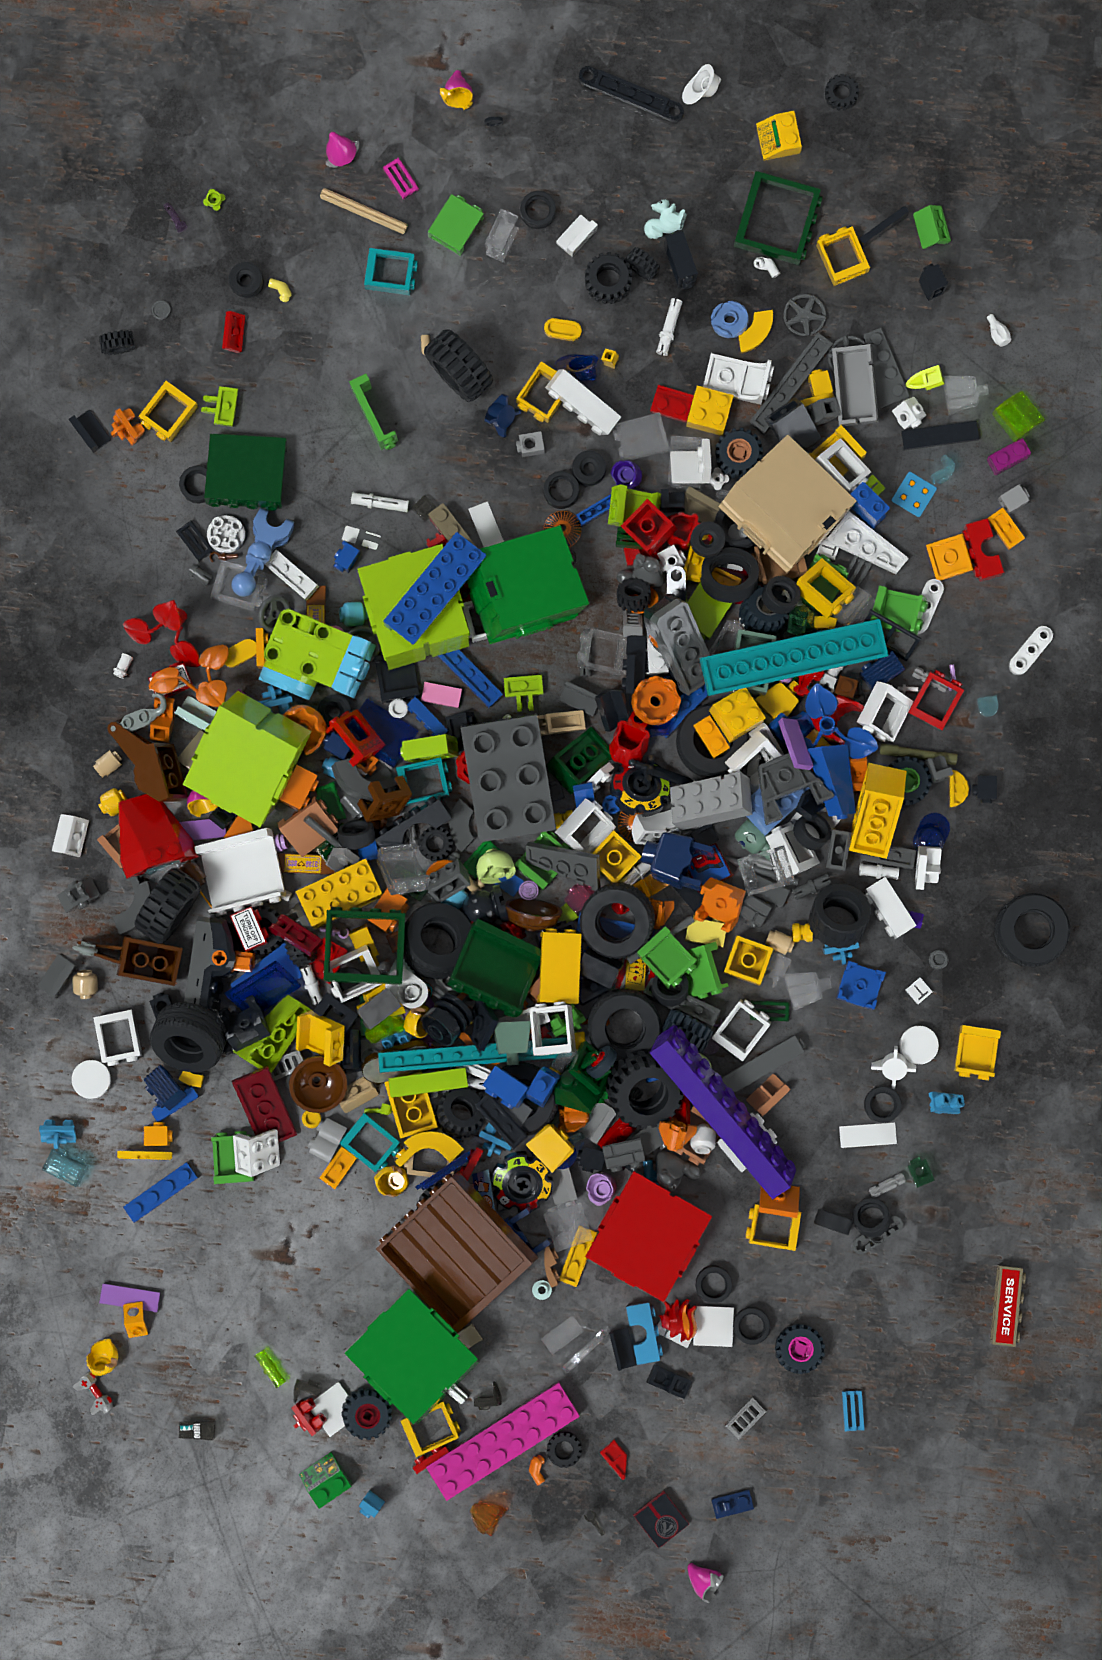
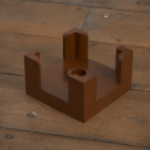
[357,776,413,822]

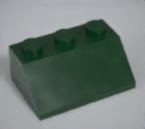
[554,1050,612,1114]

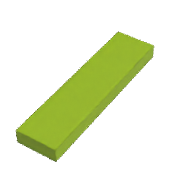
[388,1068,468,1098]

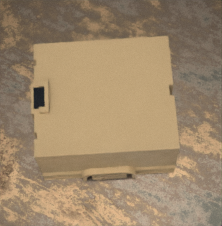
[718,435,857,573]

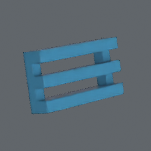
[842,1390,864,1431]

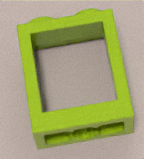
[400,734,459,763]

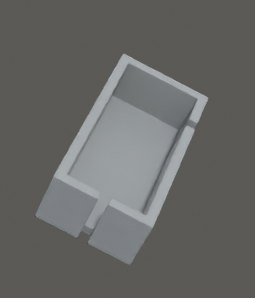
[832,344,879,427]
[670,772,752,830]

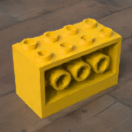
[849,763,907,859]
[295,859,383,929]

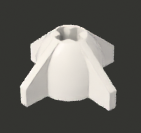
[871,1046,916,1089]

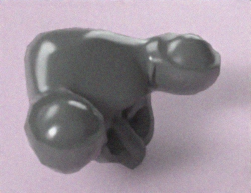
[616,553,664,588]
[656,1151,701,1191]

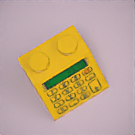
[756,111,802,161]

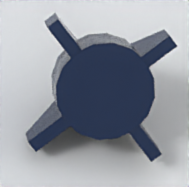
[484,394,521,437]

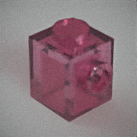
[564,884,593,915]

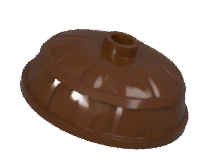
[505,898,563,931]
[289,1056,347,1113]

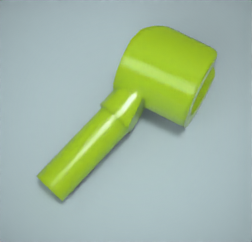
[364,1103,392,1115]

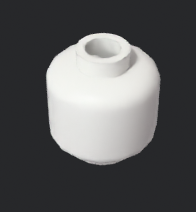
[690,1124,716,1154]

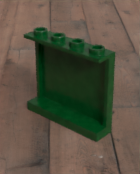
[204,434,287,511]
[447,919,541,1018]

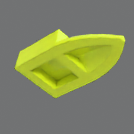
[905,365,944,390]

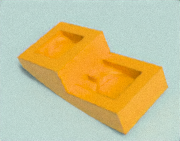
[633,874,669,898]

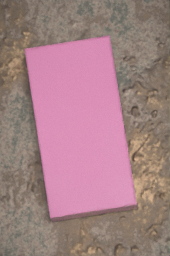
[421,682,462,709]

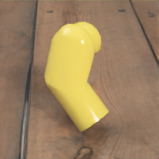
[268,278,291,302]

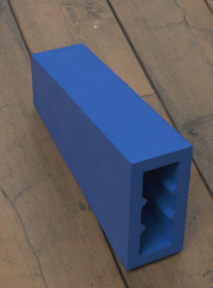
[808,745,856,820]
[229,943,303,1003]

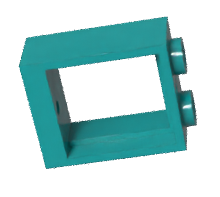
[364,248,418,295]
[396,758,452,807]
[340,1113,401,1173]

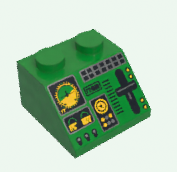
[299,1452,353,1509]

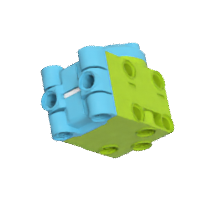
[259,609,376,700]

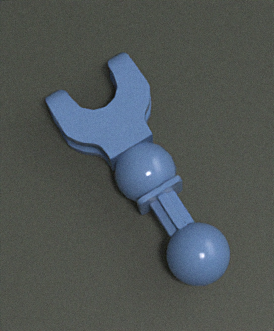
[231,508,294,597]

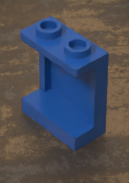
[850,482,890,529]

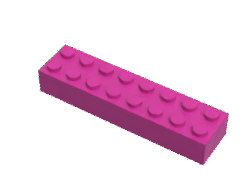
[426,1382,580,1501]

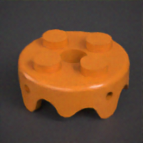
[631,676,681,725]
[283,705,327,755]

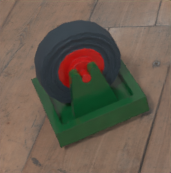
[568,1041,617,1095]

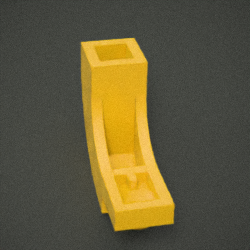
[395,1132,464,1167]

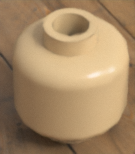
[72,970,98,999]

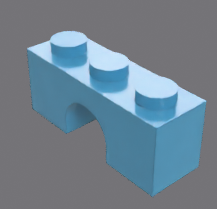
[626,1302,663,1365]

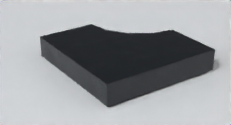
[471,1000,499,1051]

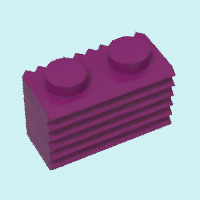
[987,438,1031,475]

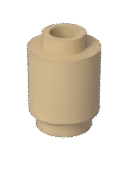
[93,750,122,778]
[765,930,795,955]

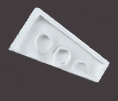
[825,511,909,574]

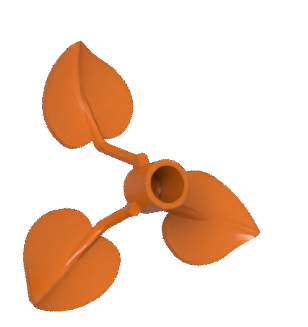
[149,645,229,707]

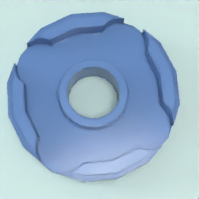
[711,301,749,338]

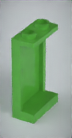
[349,374,398,450]

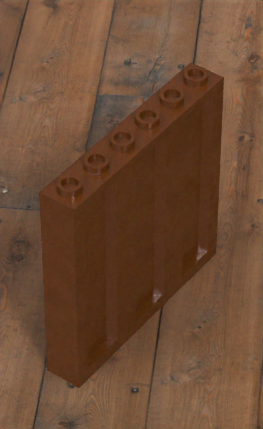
[376,1171,538,1333]

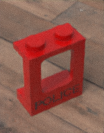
[325,709,385,767]

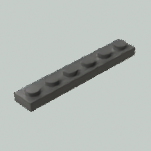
[749,333,833,434]

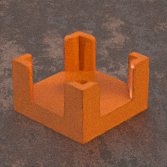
[694,877,746,933]

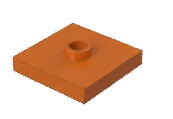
[758,1186,800,1218]

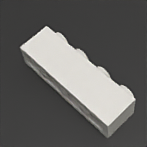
[545,369,621,435]

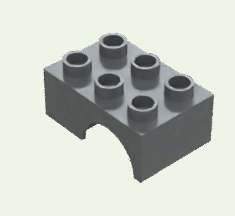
[461,713,556,842]

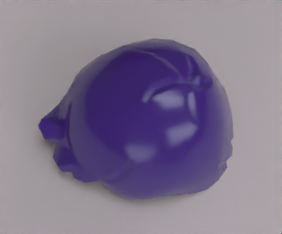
[611,460,642,489]

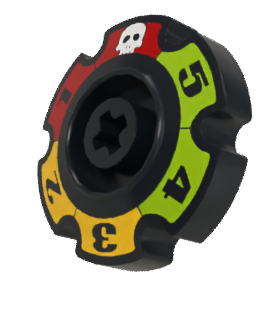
[610,762,672,817]
[491,1151,553,1213]

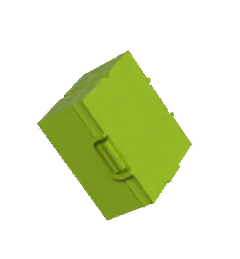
[357,544,470,670]
[183,691,312,827]

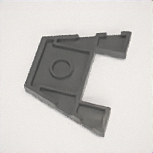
[758,753,834,826]

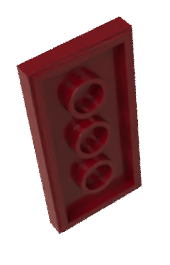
[232,1066,297,1143]

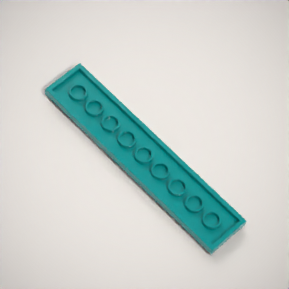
[699,619,888,696]

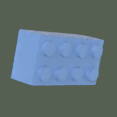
[746,770,816,836]

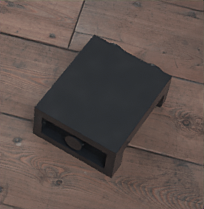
[764,397,821,450]
[374,652,420,704]

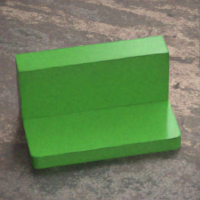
[913,205,951,249]

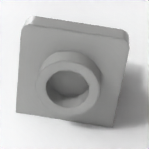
[326,848,360,872]

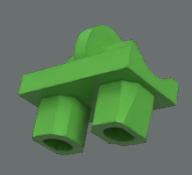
[549,1004,586,1037]

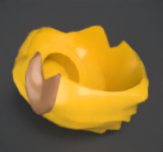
[403,1005,430,1038]
[374,1165,409,1198]
[86,1338,118,1376]

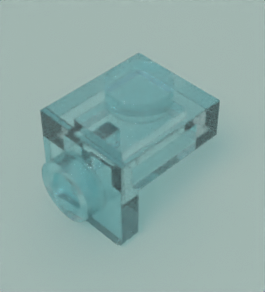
[929,454,955,485]

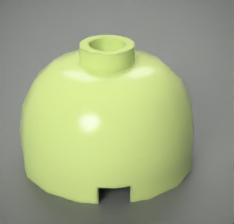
[476,849,516,884]

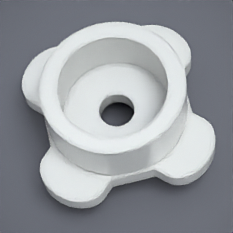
[710,468,729,490]

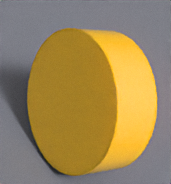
[302,1111,322,1128]

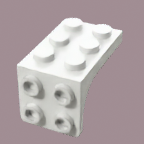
[703,353,774,405]

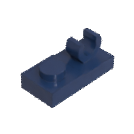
[711,1489,754,1519]

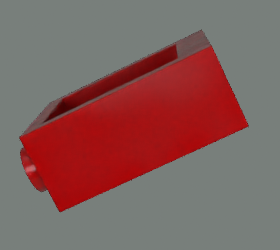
[908,670,964,730]

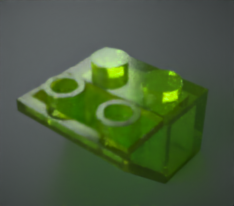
[992,391,1045,442]

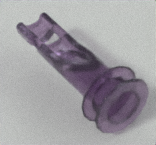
[164,202,187,233]

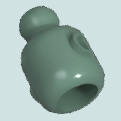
[734,819,775,861]

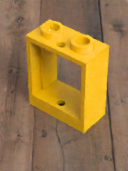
[816,226,870,286]
[516,361,562,423]
[139,381,198,442]
[796,558,856,619]
[745,1204,801,1251]
[401,1401,461,1457]

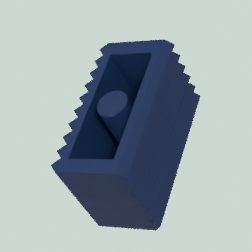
[859,651,905,692]
[323,732,352,760]
[143,1065,187,1111]

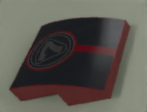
[633,1491,689,1548]

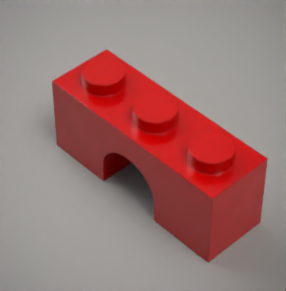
[962,518,1004,582]

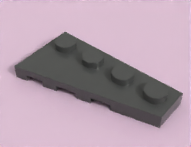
[525,842,601,891]

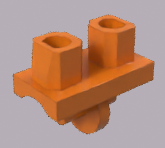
[111,408,145,446]

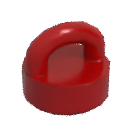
[611,903,629,915]

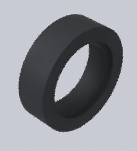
[701,547,759,603]

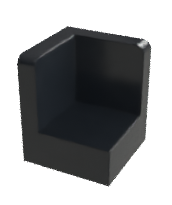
[661,489,685,512]
[690,824,719,846]

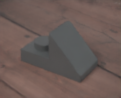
[286,902,314,932]

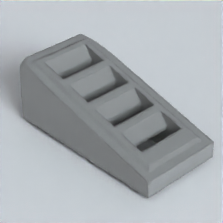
[623,610,642,637]
[271,1050,304,1081]
[725,1397,766,1440]

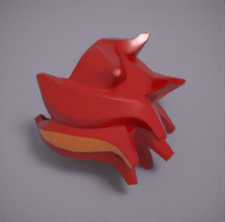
[659,1299,697,1342]

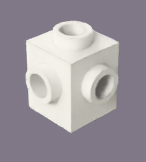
[892,397,927,430]
[657,545,686,575]

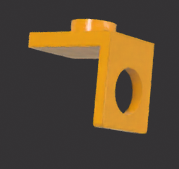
[123,1302,148,1338]

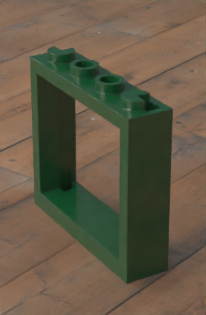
[734,171,823,265]
[323,907,405,985]

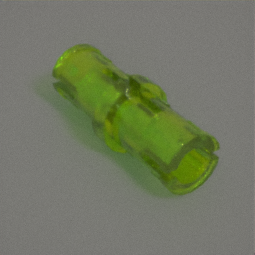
[254,1349,286,1388]

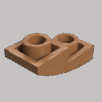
[544,1246,560,1288]

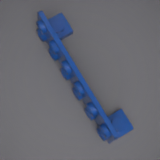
[383,532,486,645]

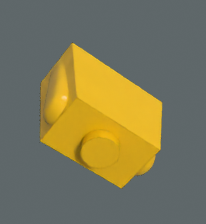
[526,1124,575,1173]

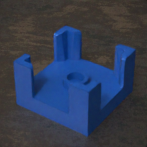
[836,961,886,1010]

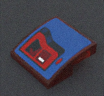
[688,843,733,893]

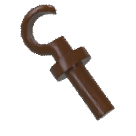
[209,551,239,562]

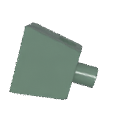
[493,1021,531,1065]

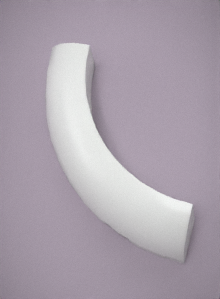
[632,810,702,845]

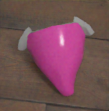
[325,132,359,168]
[687,1563,723,1603]

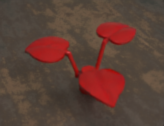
[123,600,200,667]

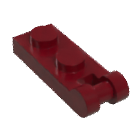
[269,914,323,957]

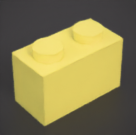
[685,915,726,948]

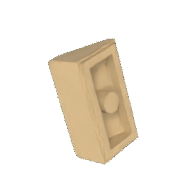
[339,1077,379,1113]

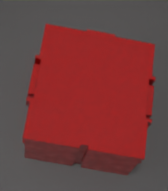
[585,1171,712,1302]

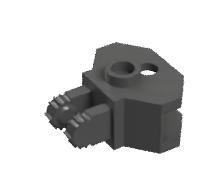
[57,878,101,913]

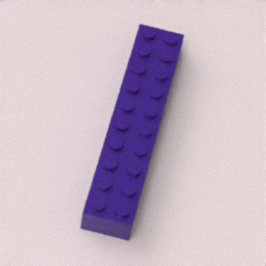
[650,1025,796,1199]

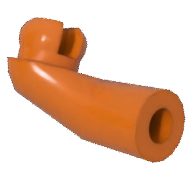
[529,1455,545,1486]

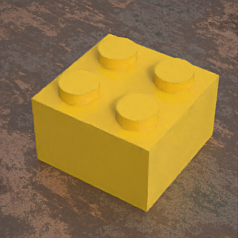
[686,386,734,436]
[709,688,766,743]
[592,830,642,884]
[723,936,773,986]

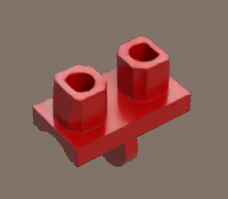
[291,1398,327,1436]

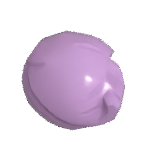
[586,1172,617,1206]

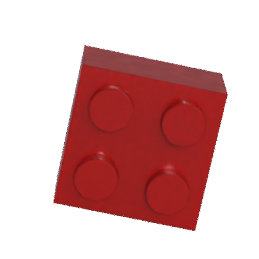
[621,499,678,556]

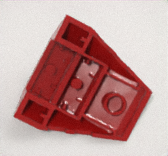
[118,794,199,879]

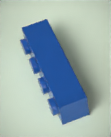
[576,494,611,527]
[407,697,448,736]
[151,1086,200,1122]

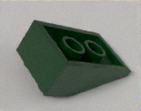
[546,727,612,794]

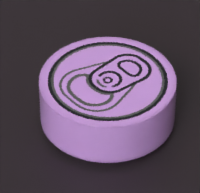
[519,881,538,900]

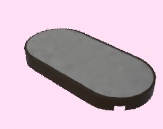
[361,1040,435,1084]

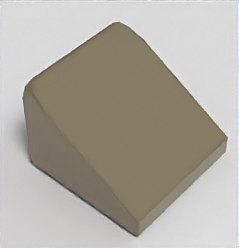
[457,1323,483,1349]

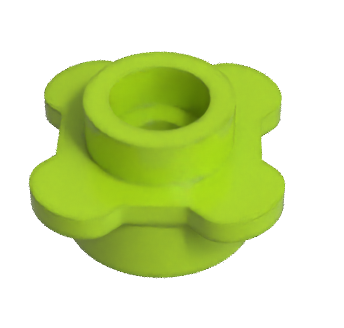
[203,189,225,211]

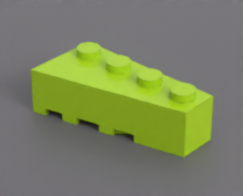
[233,994,311,1073]

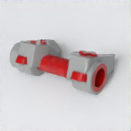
[73,1372,114,1415]

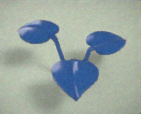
[803,683,878,759]

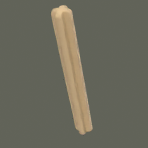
[320,188,408,234]

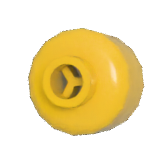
[98,788,127,816]

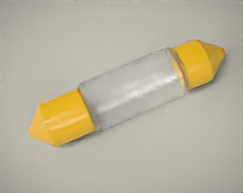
[549,1031,586,1075]

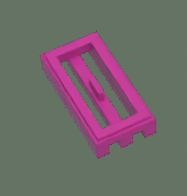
[383,157,419,200]

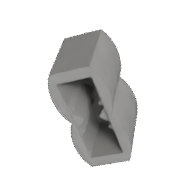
[308,1118,348,1163]

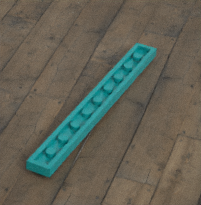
[378,1037,573,1073]

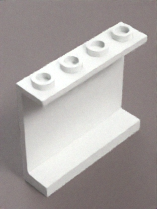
[194,828,286,917]

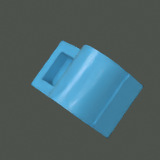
[359,1490,385,1518]

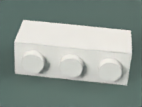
[864,877,917,939]

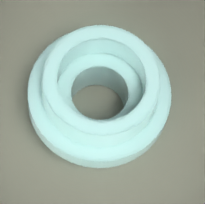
[532,1280,552,1300]

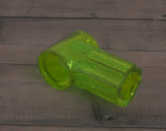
[365,1016,405,1043]

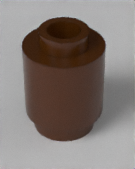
[179,860,207,886]

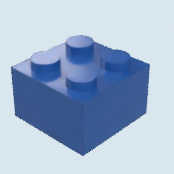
[482,1066,529,1109]

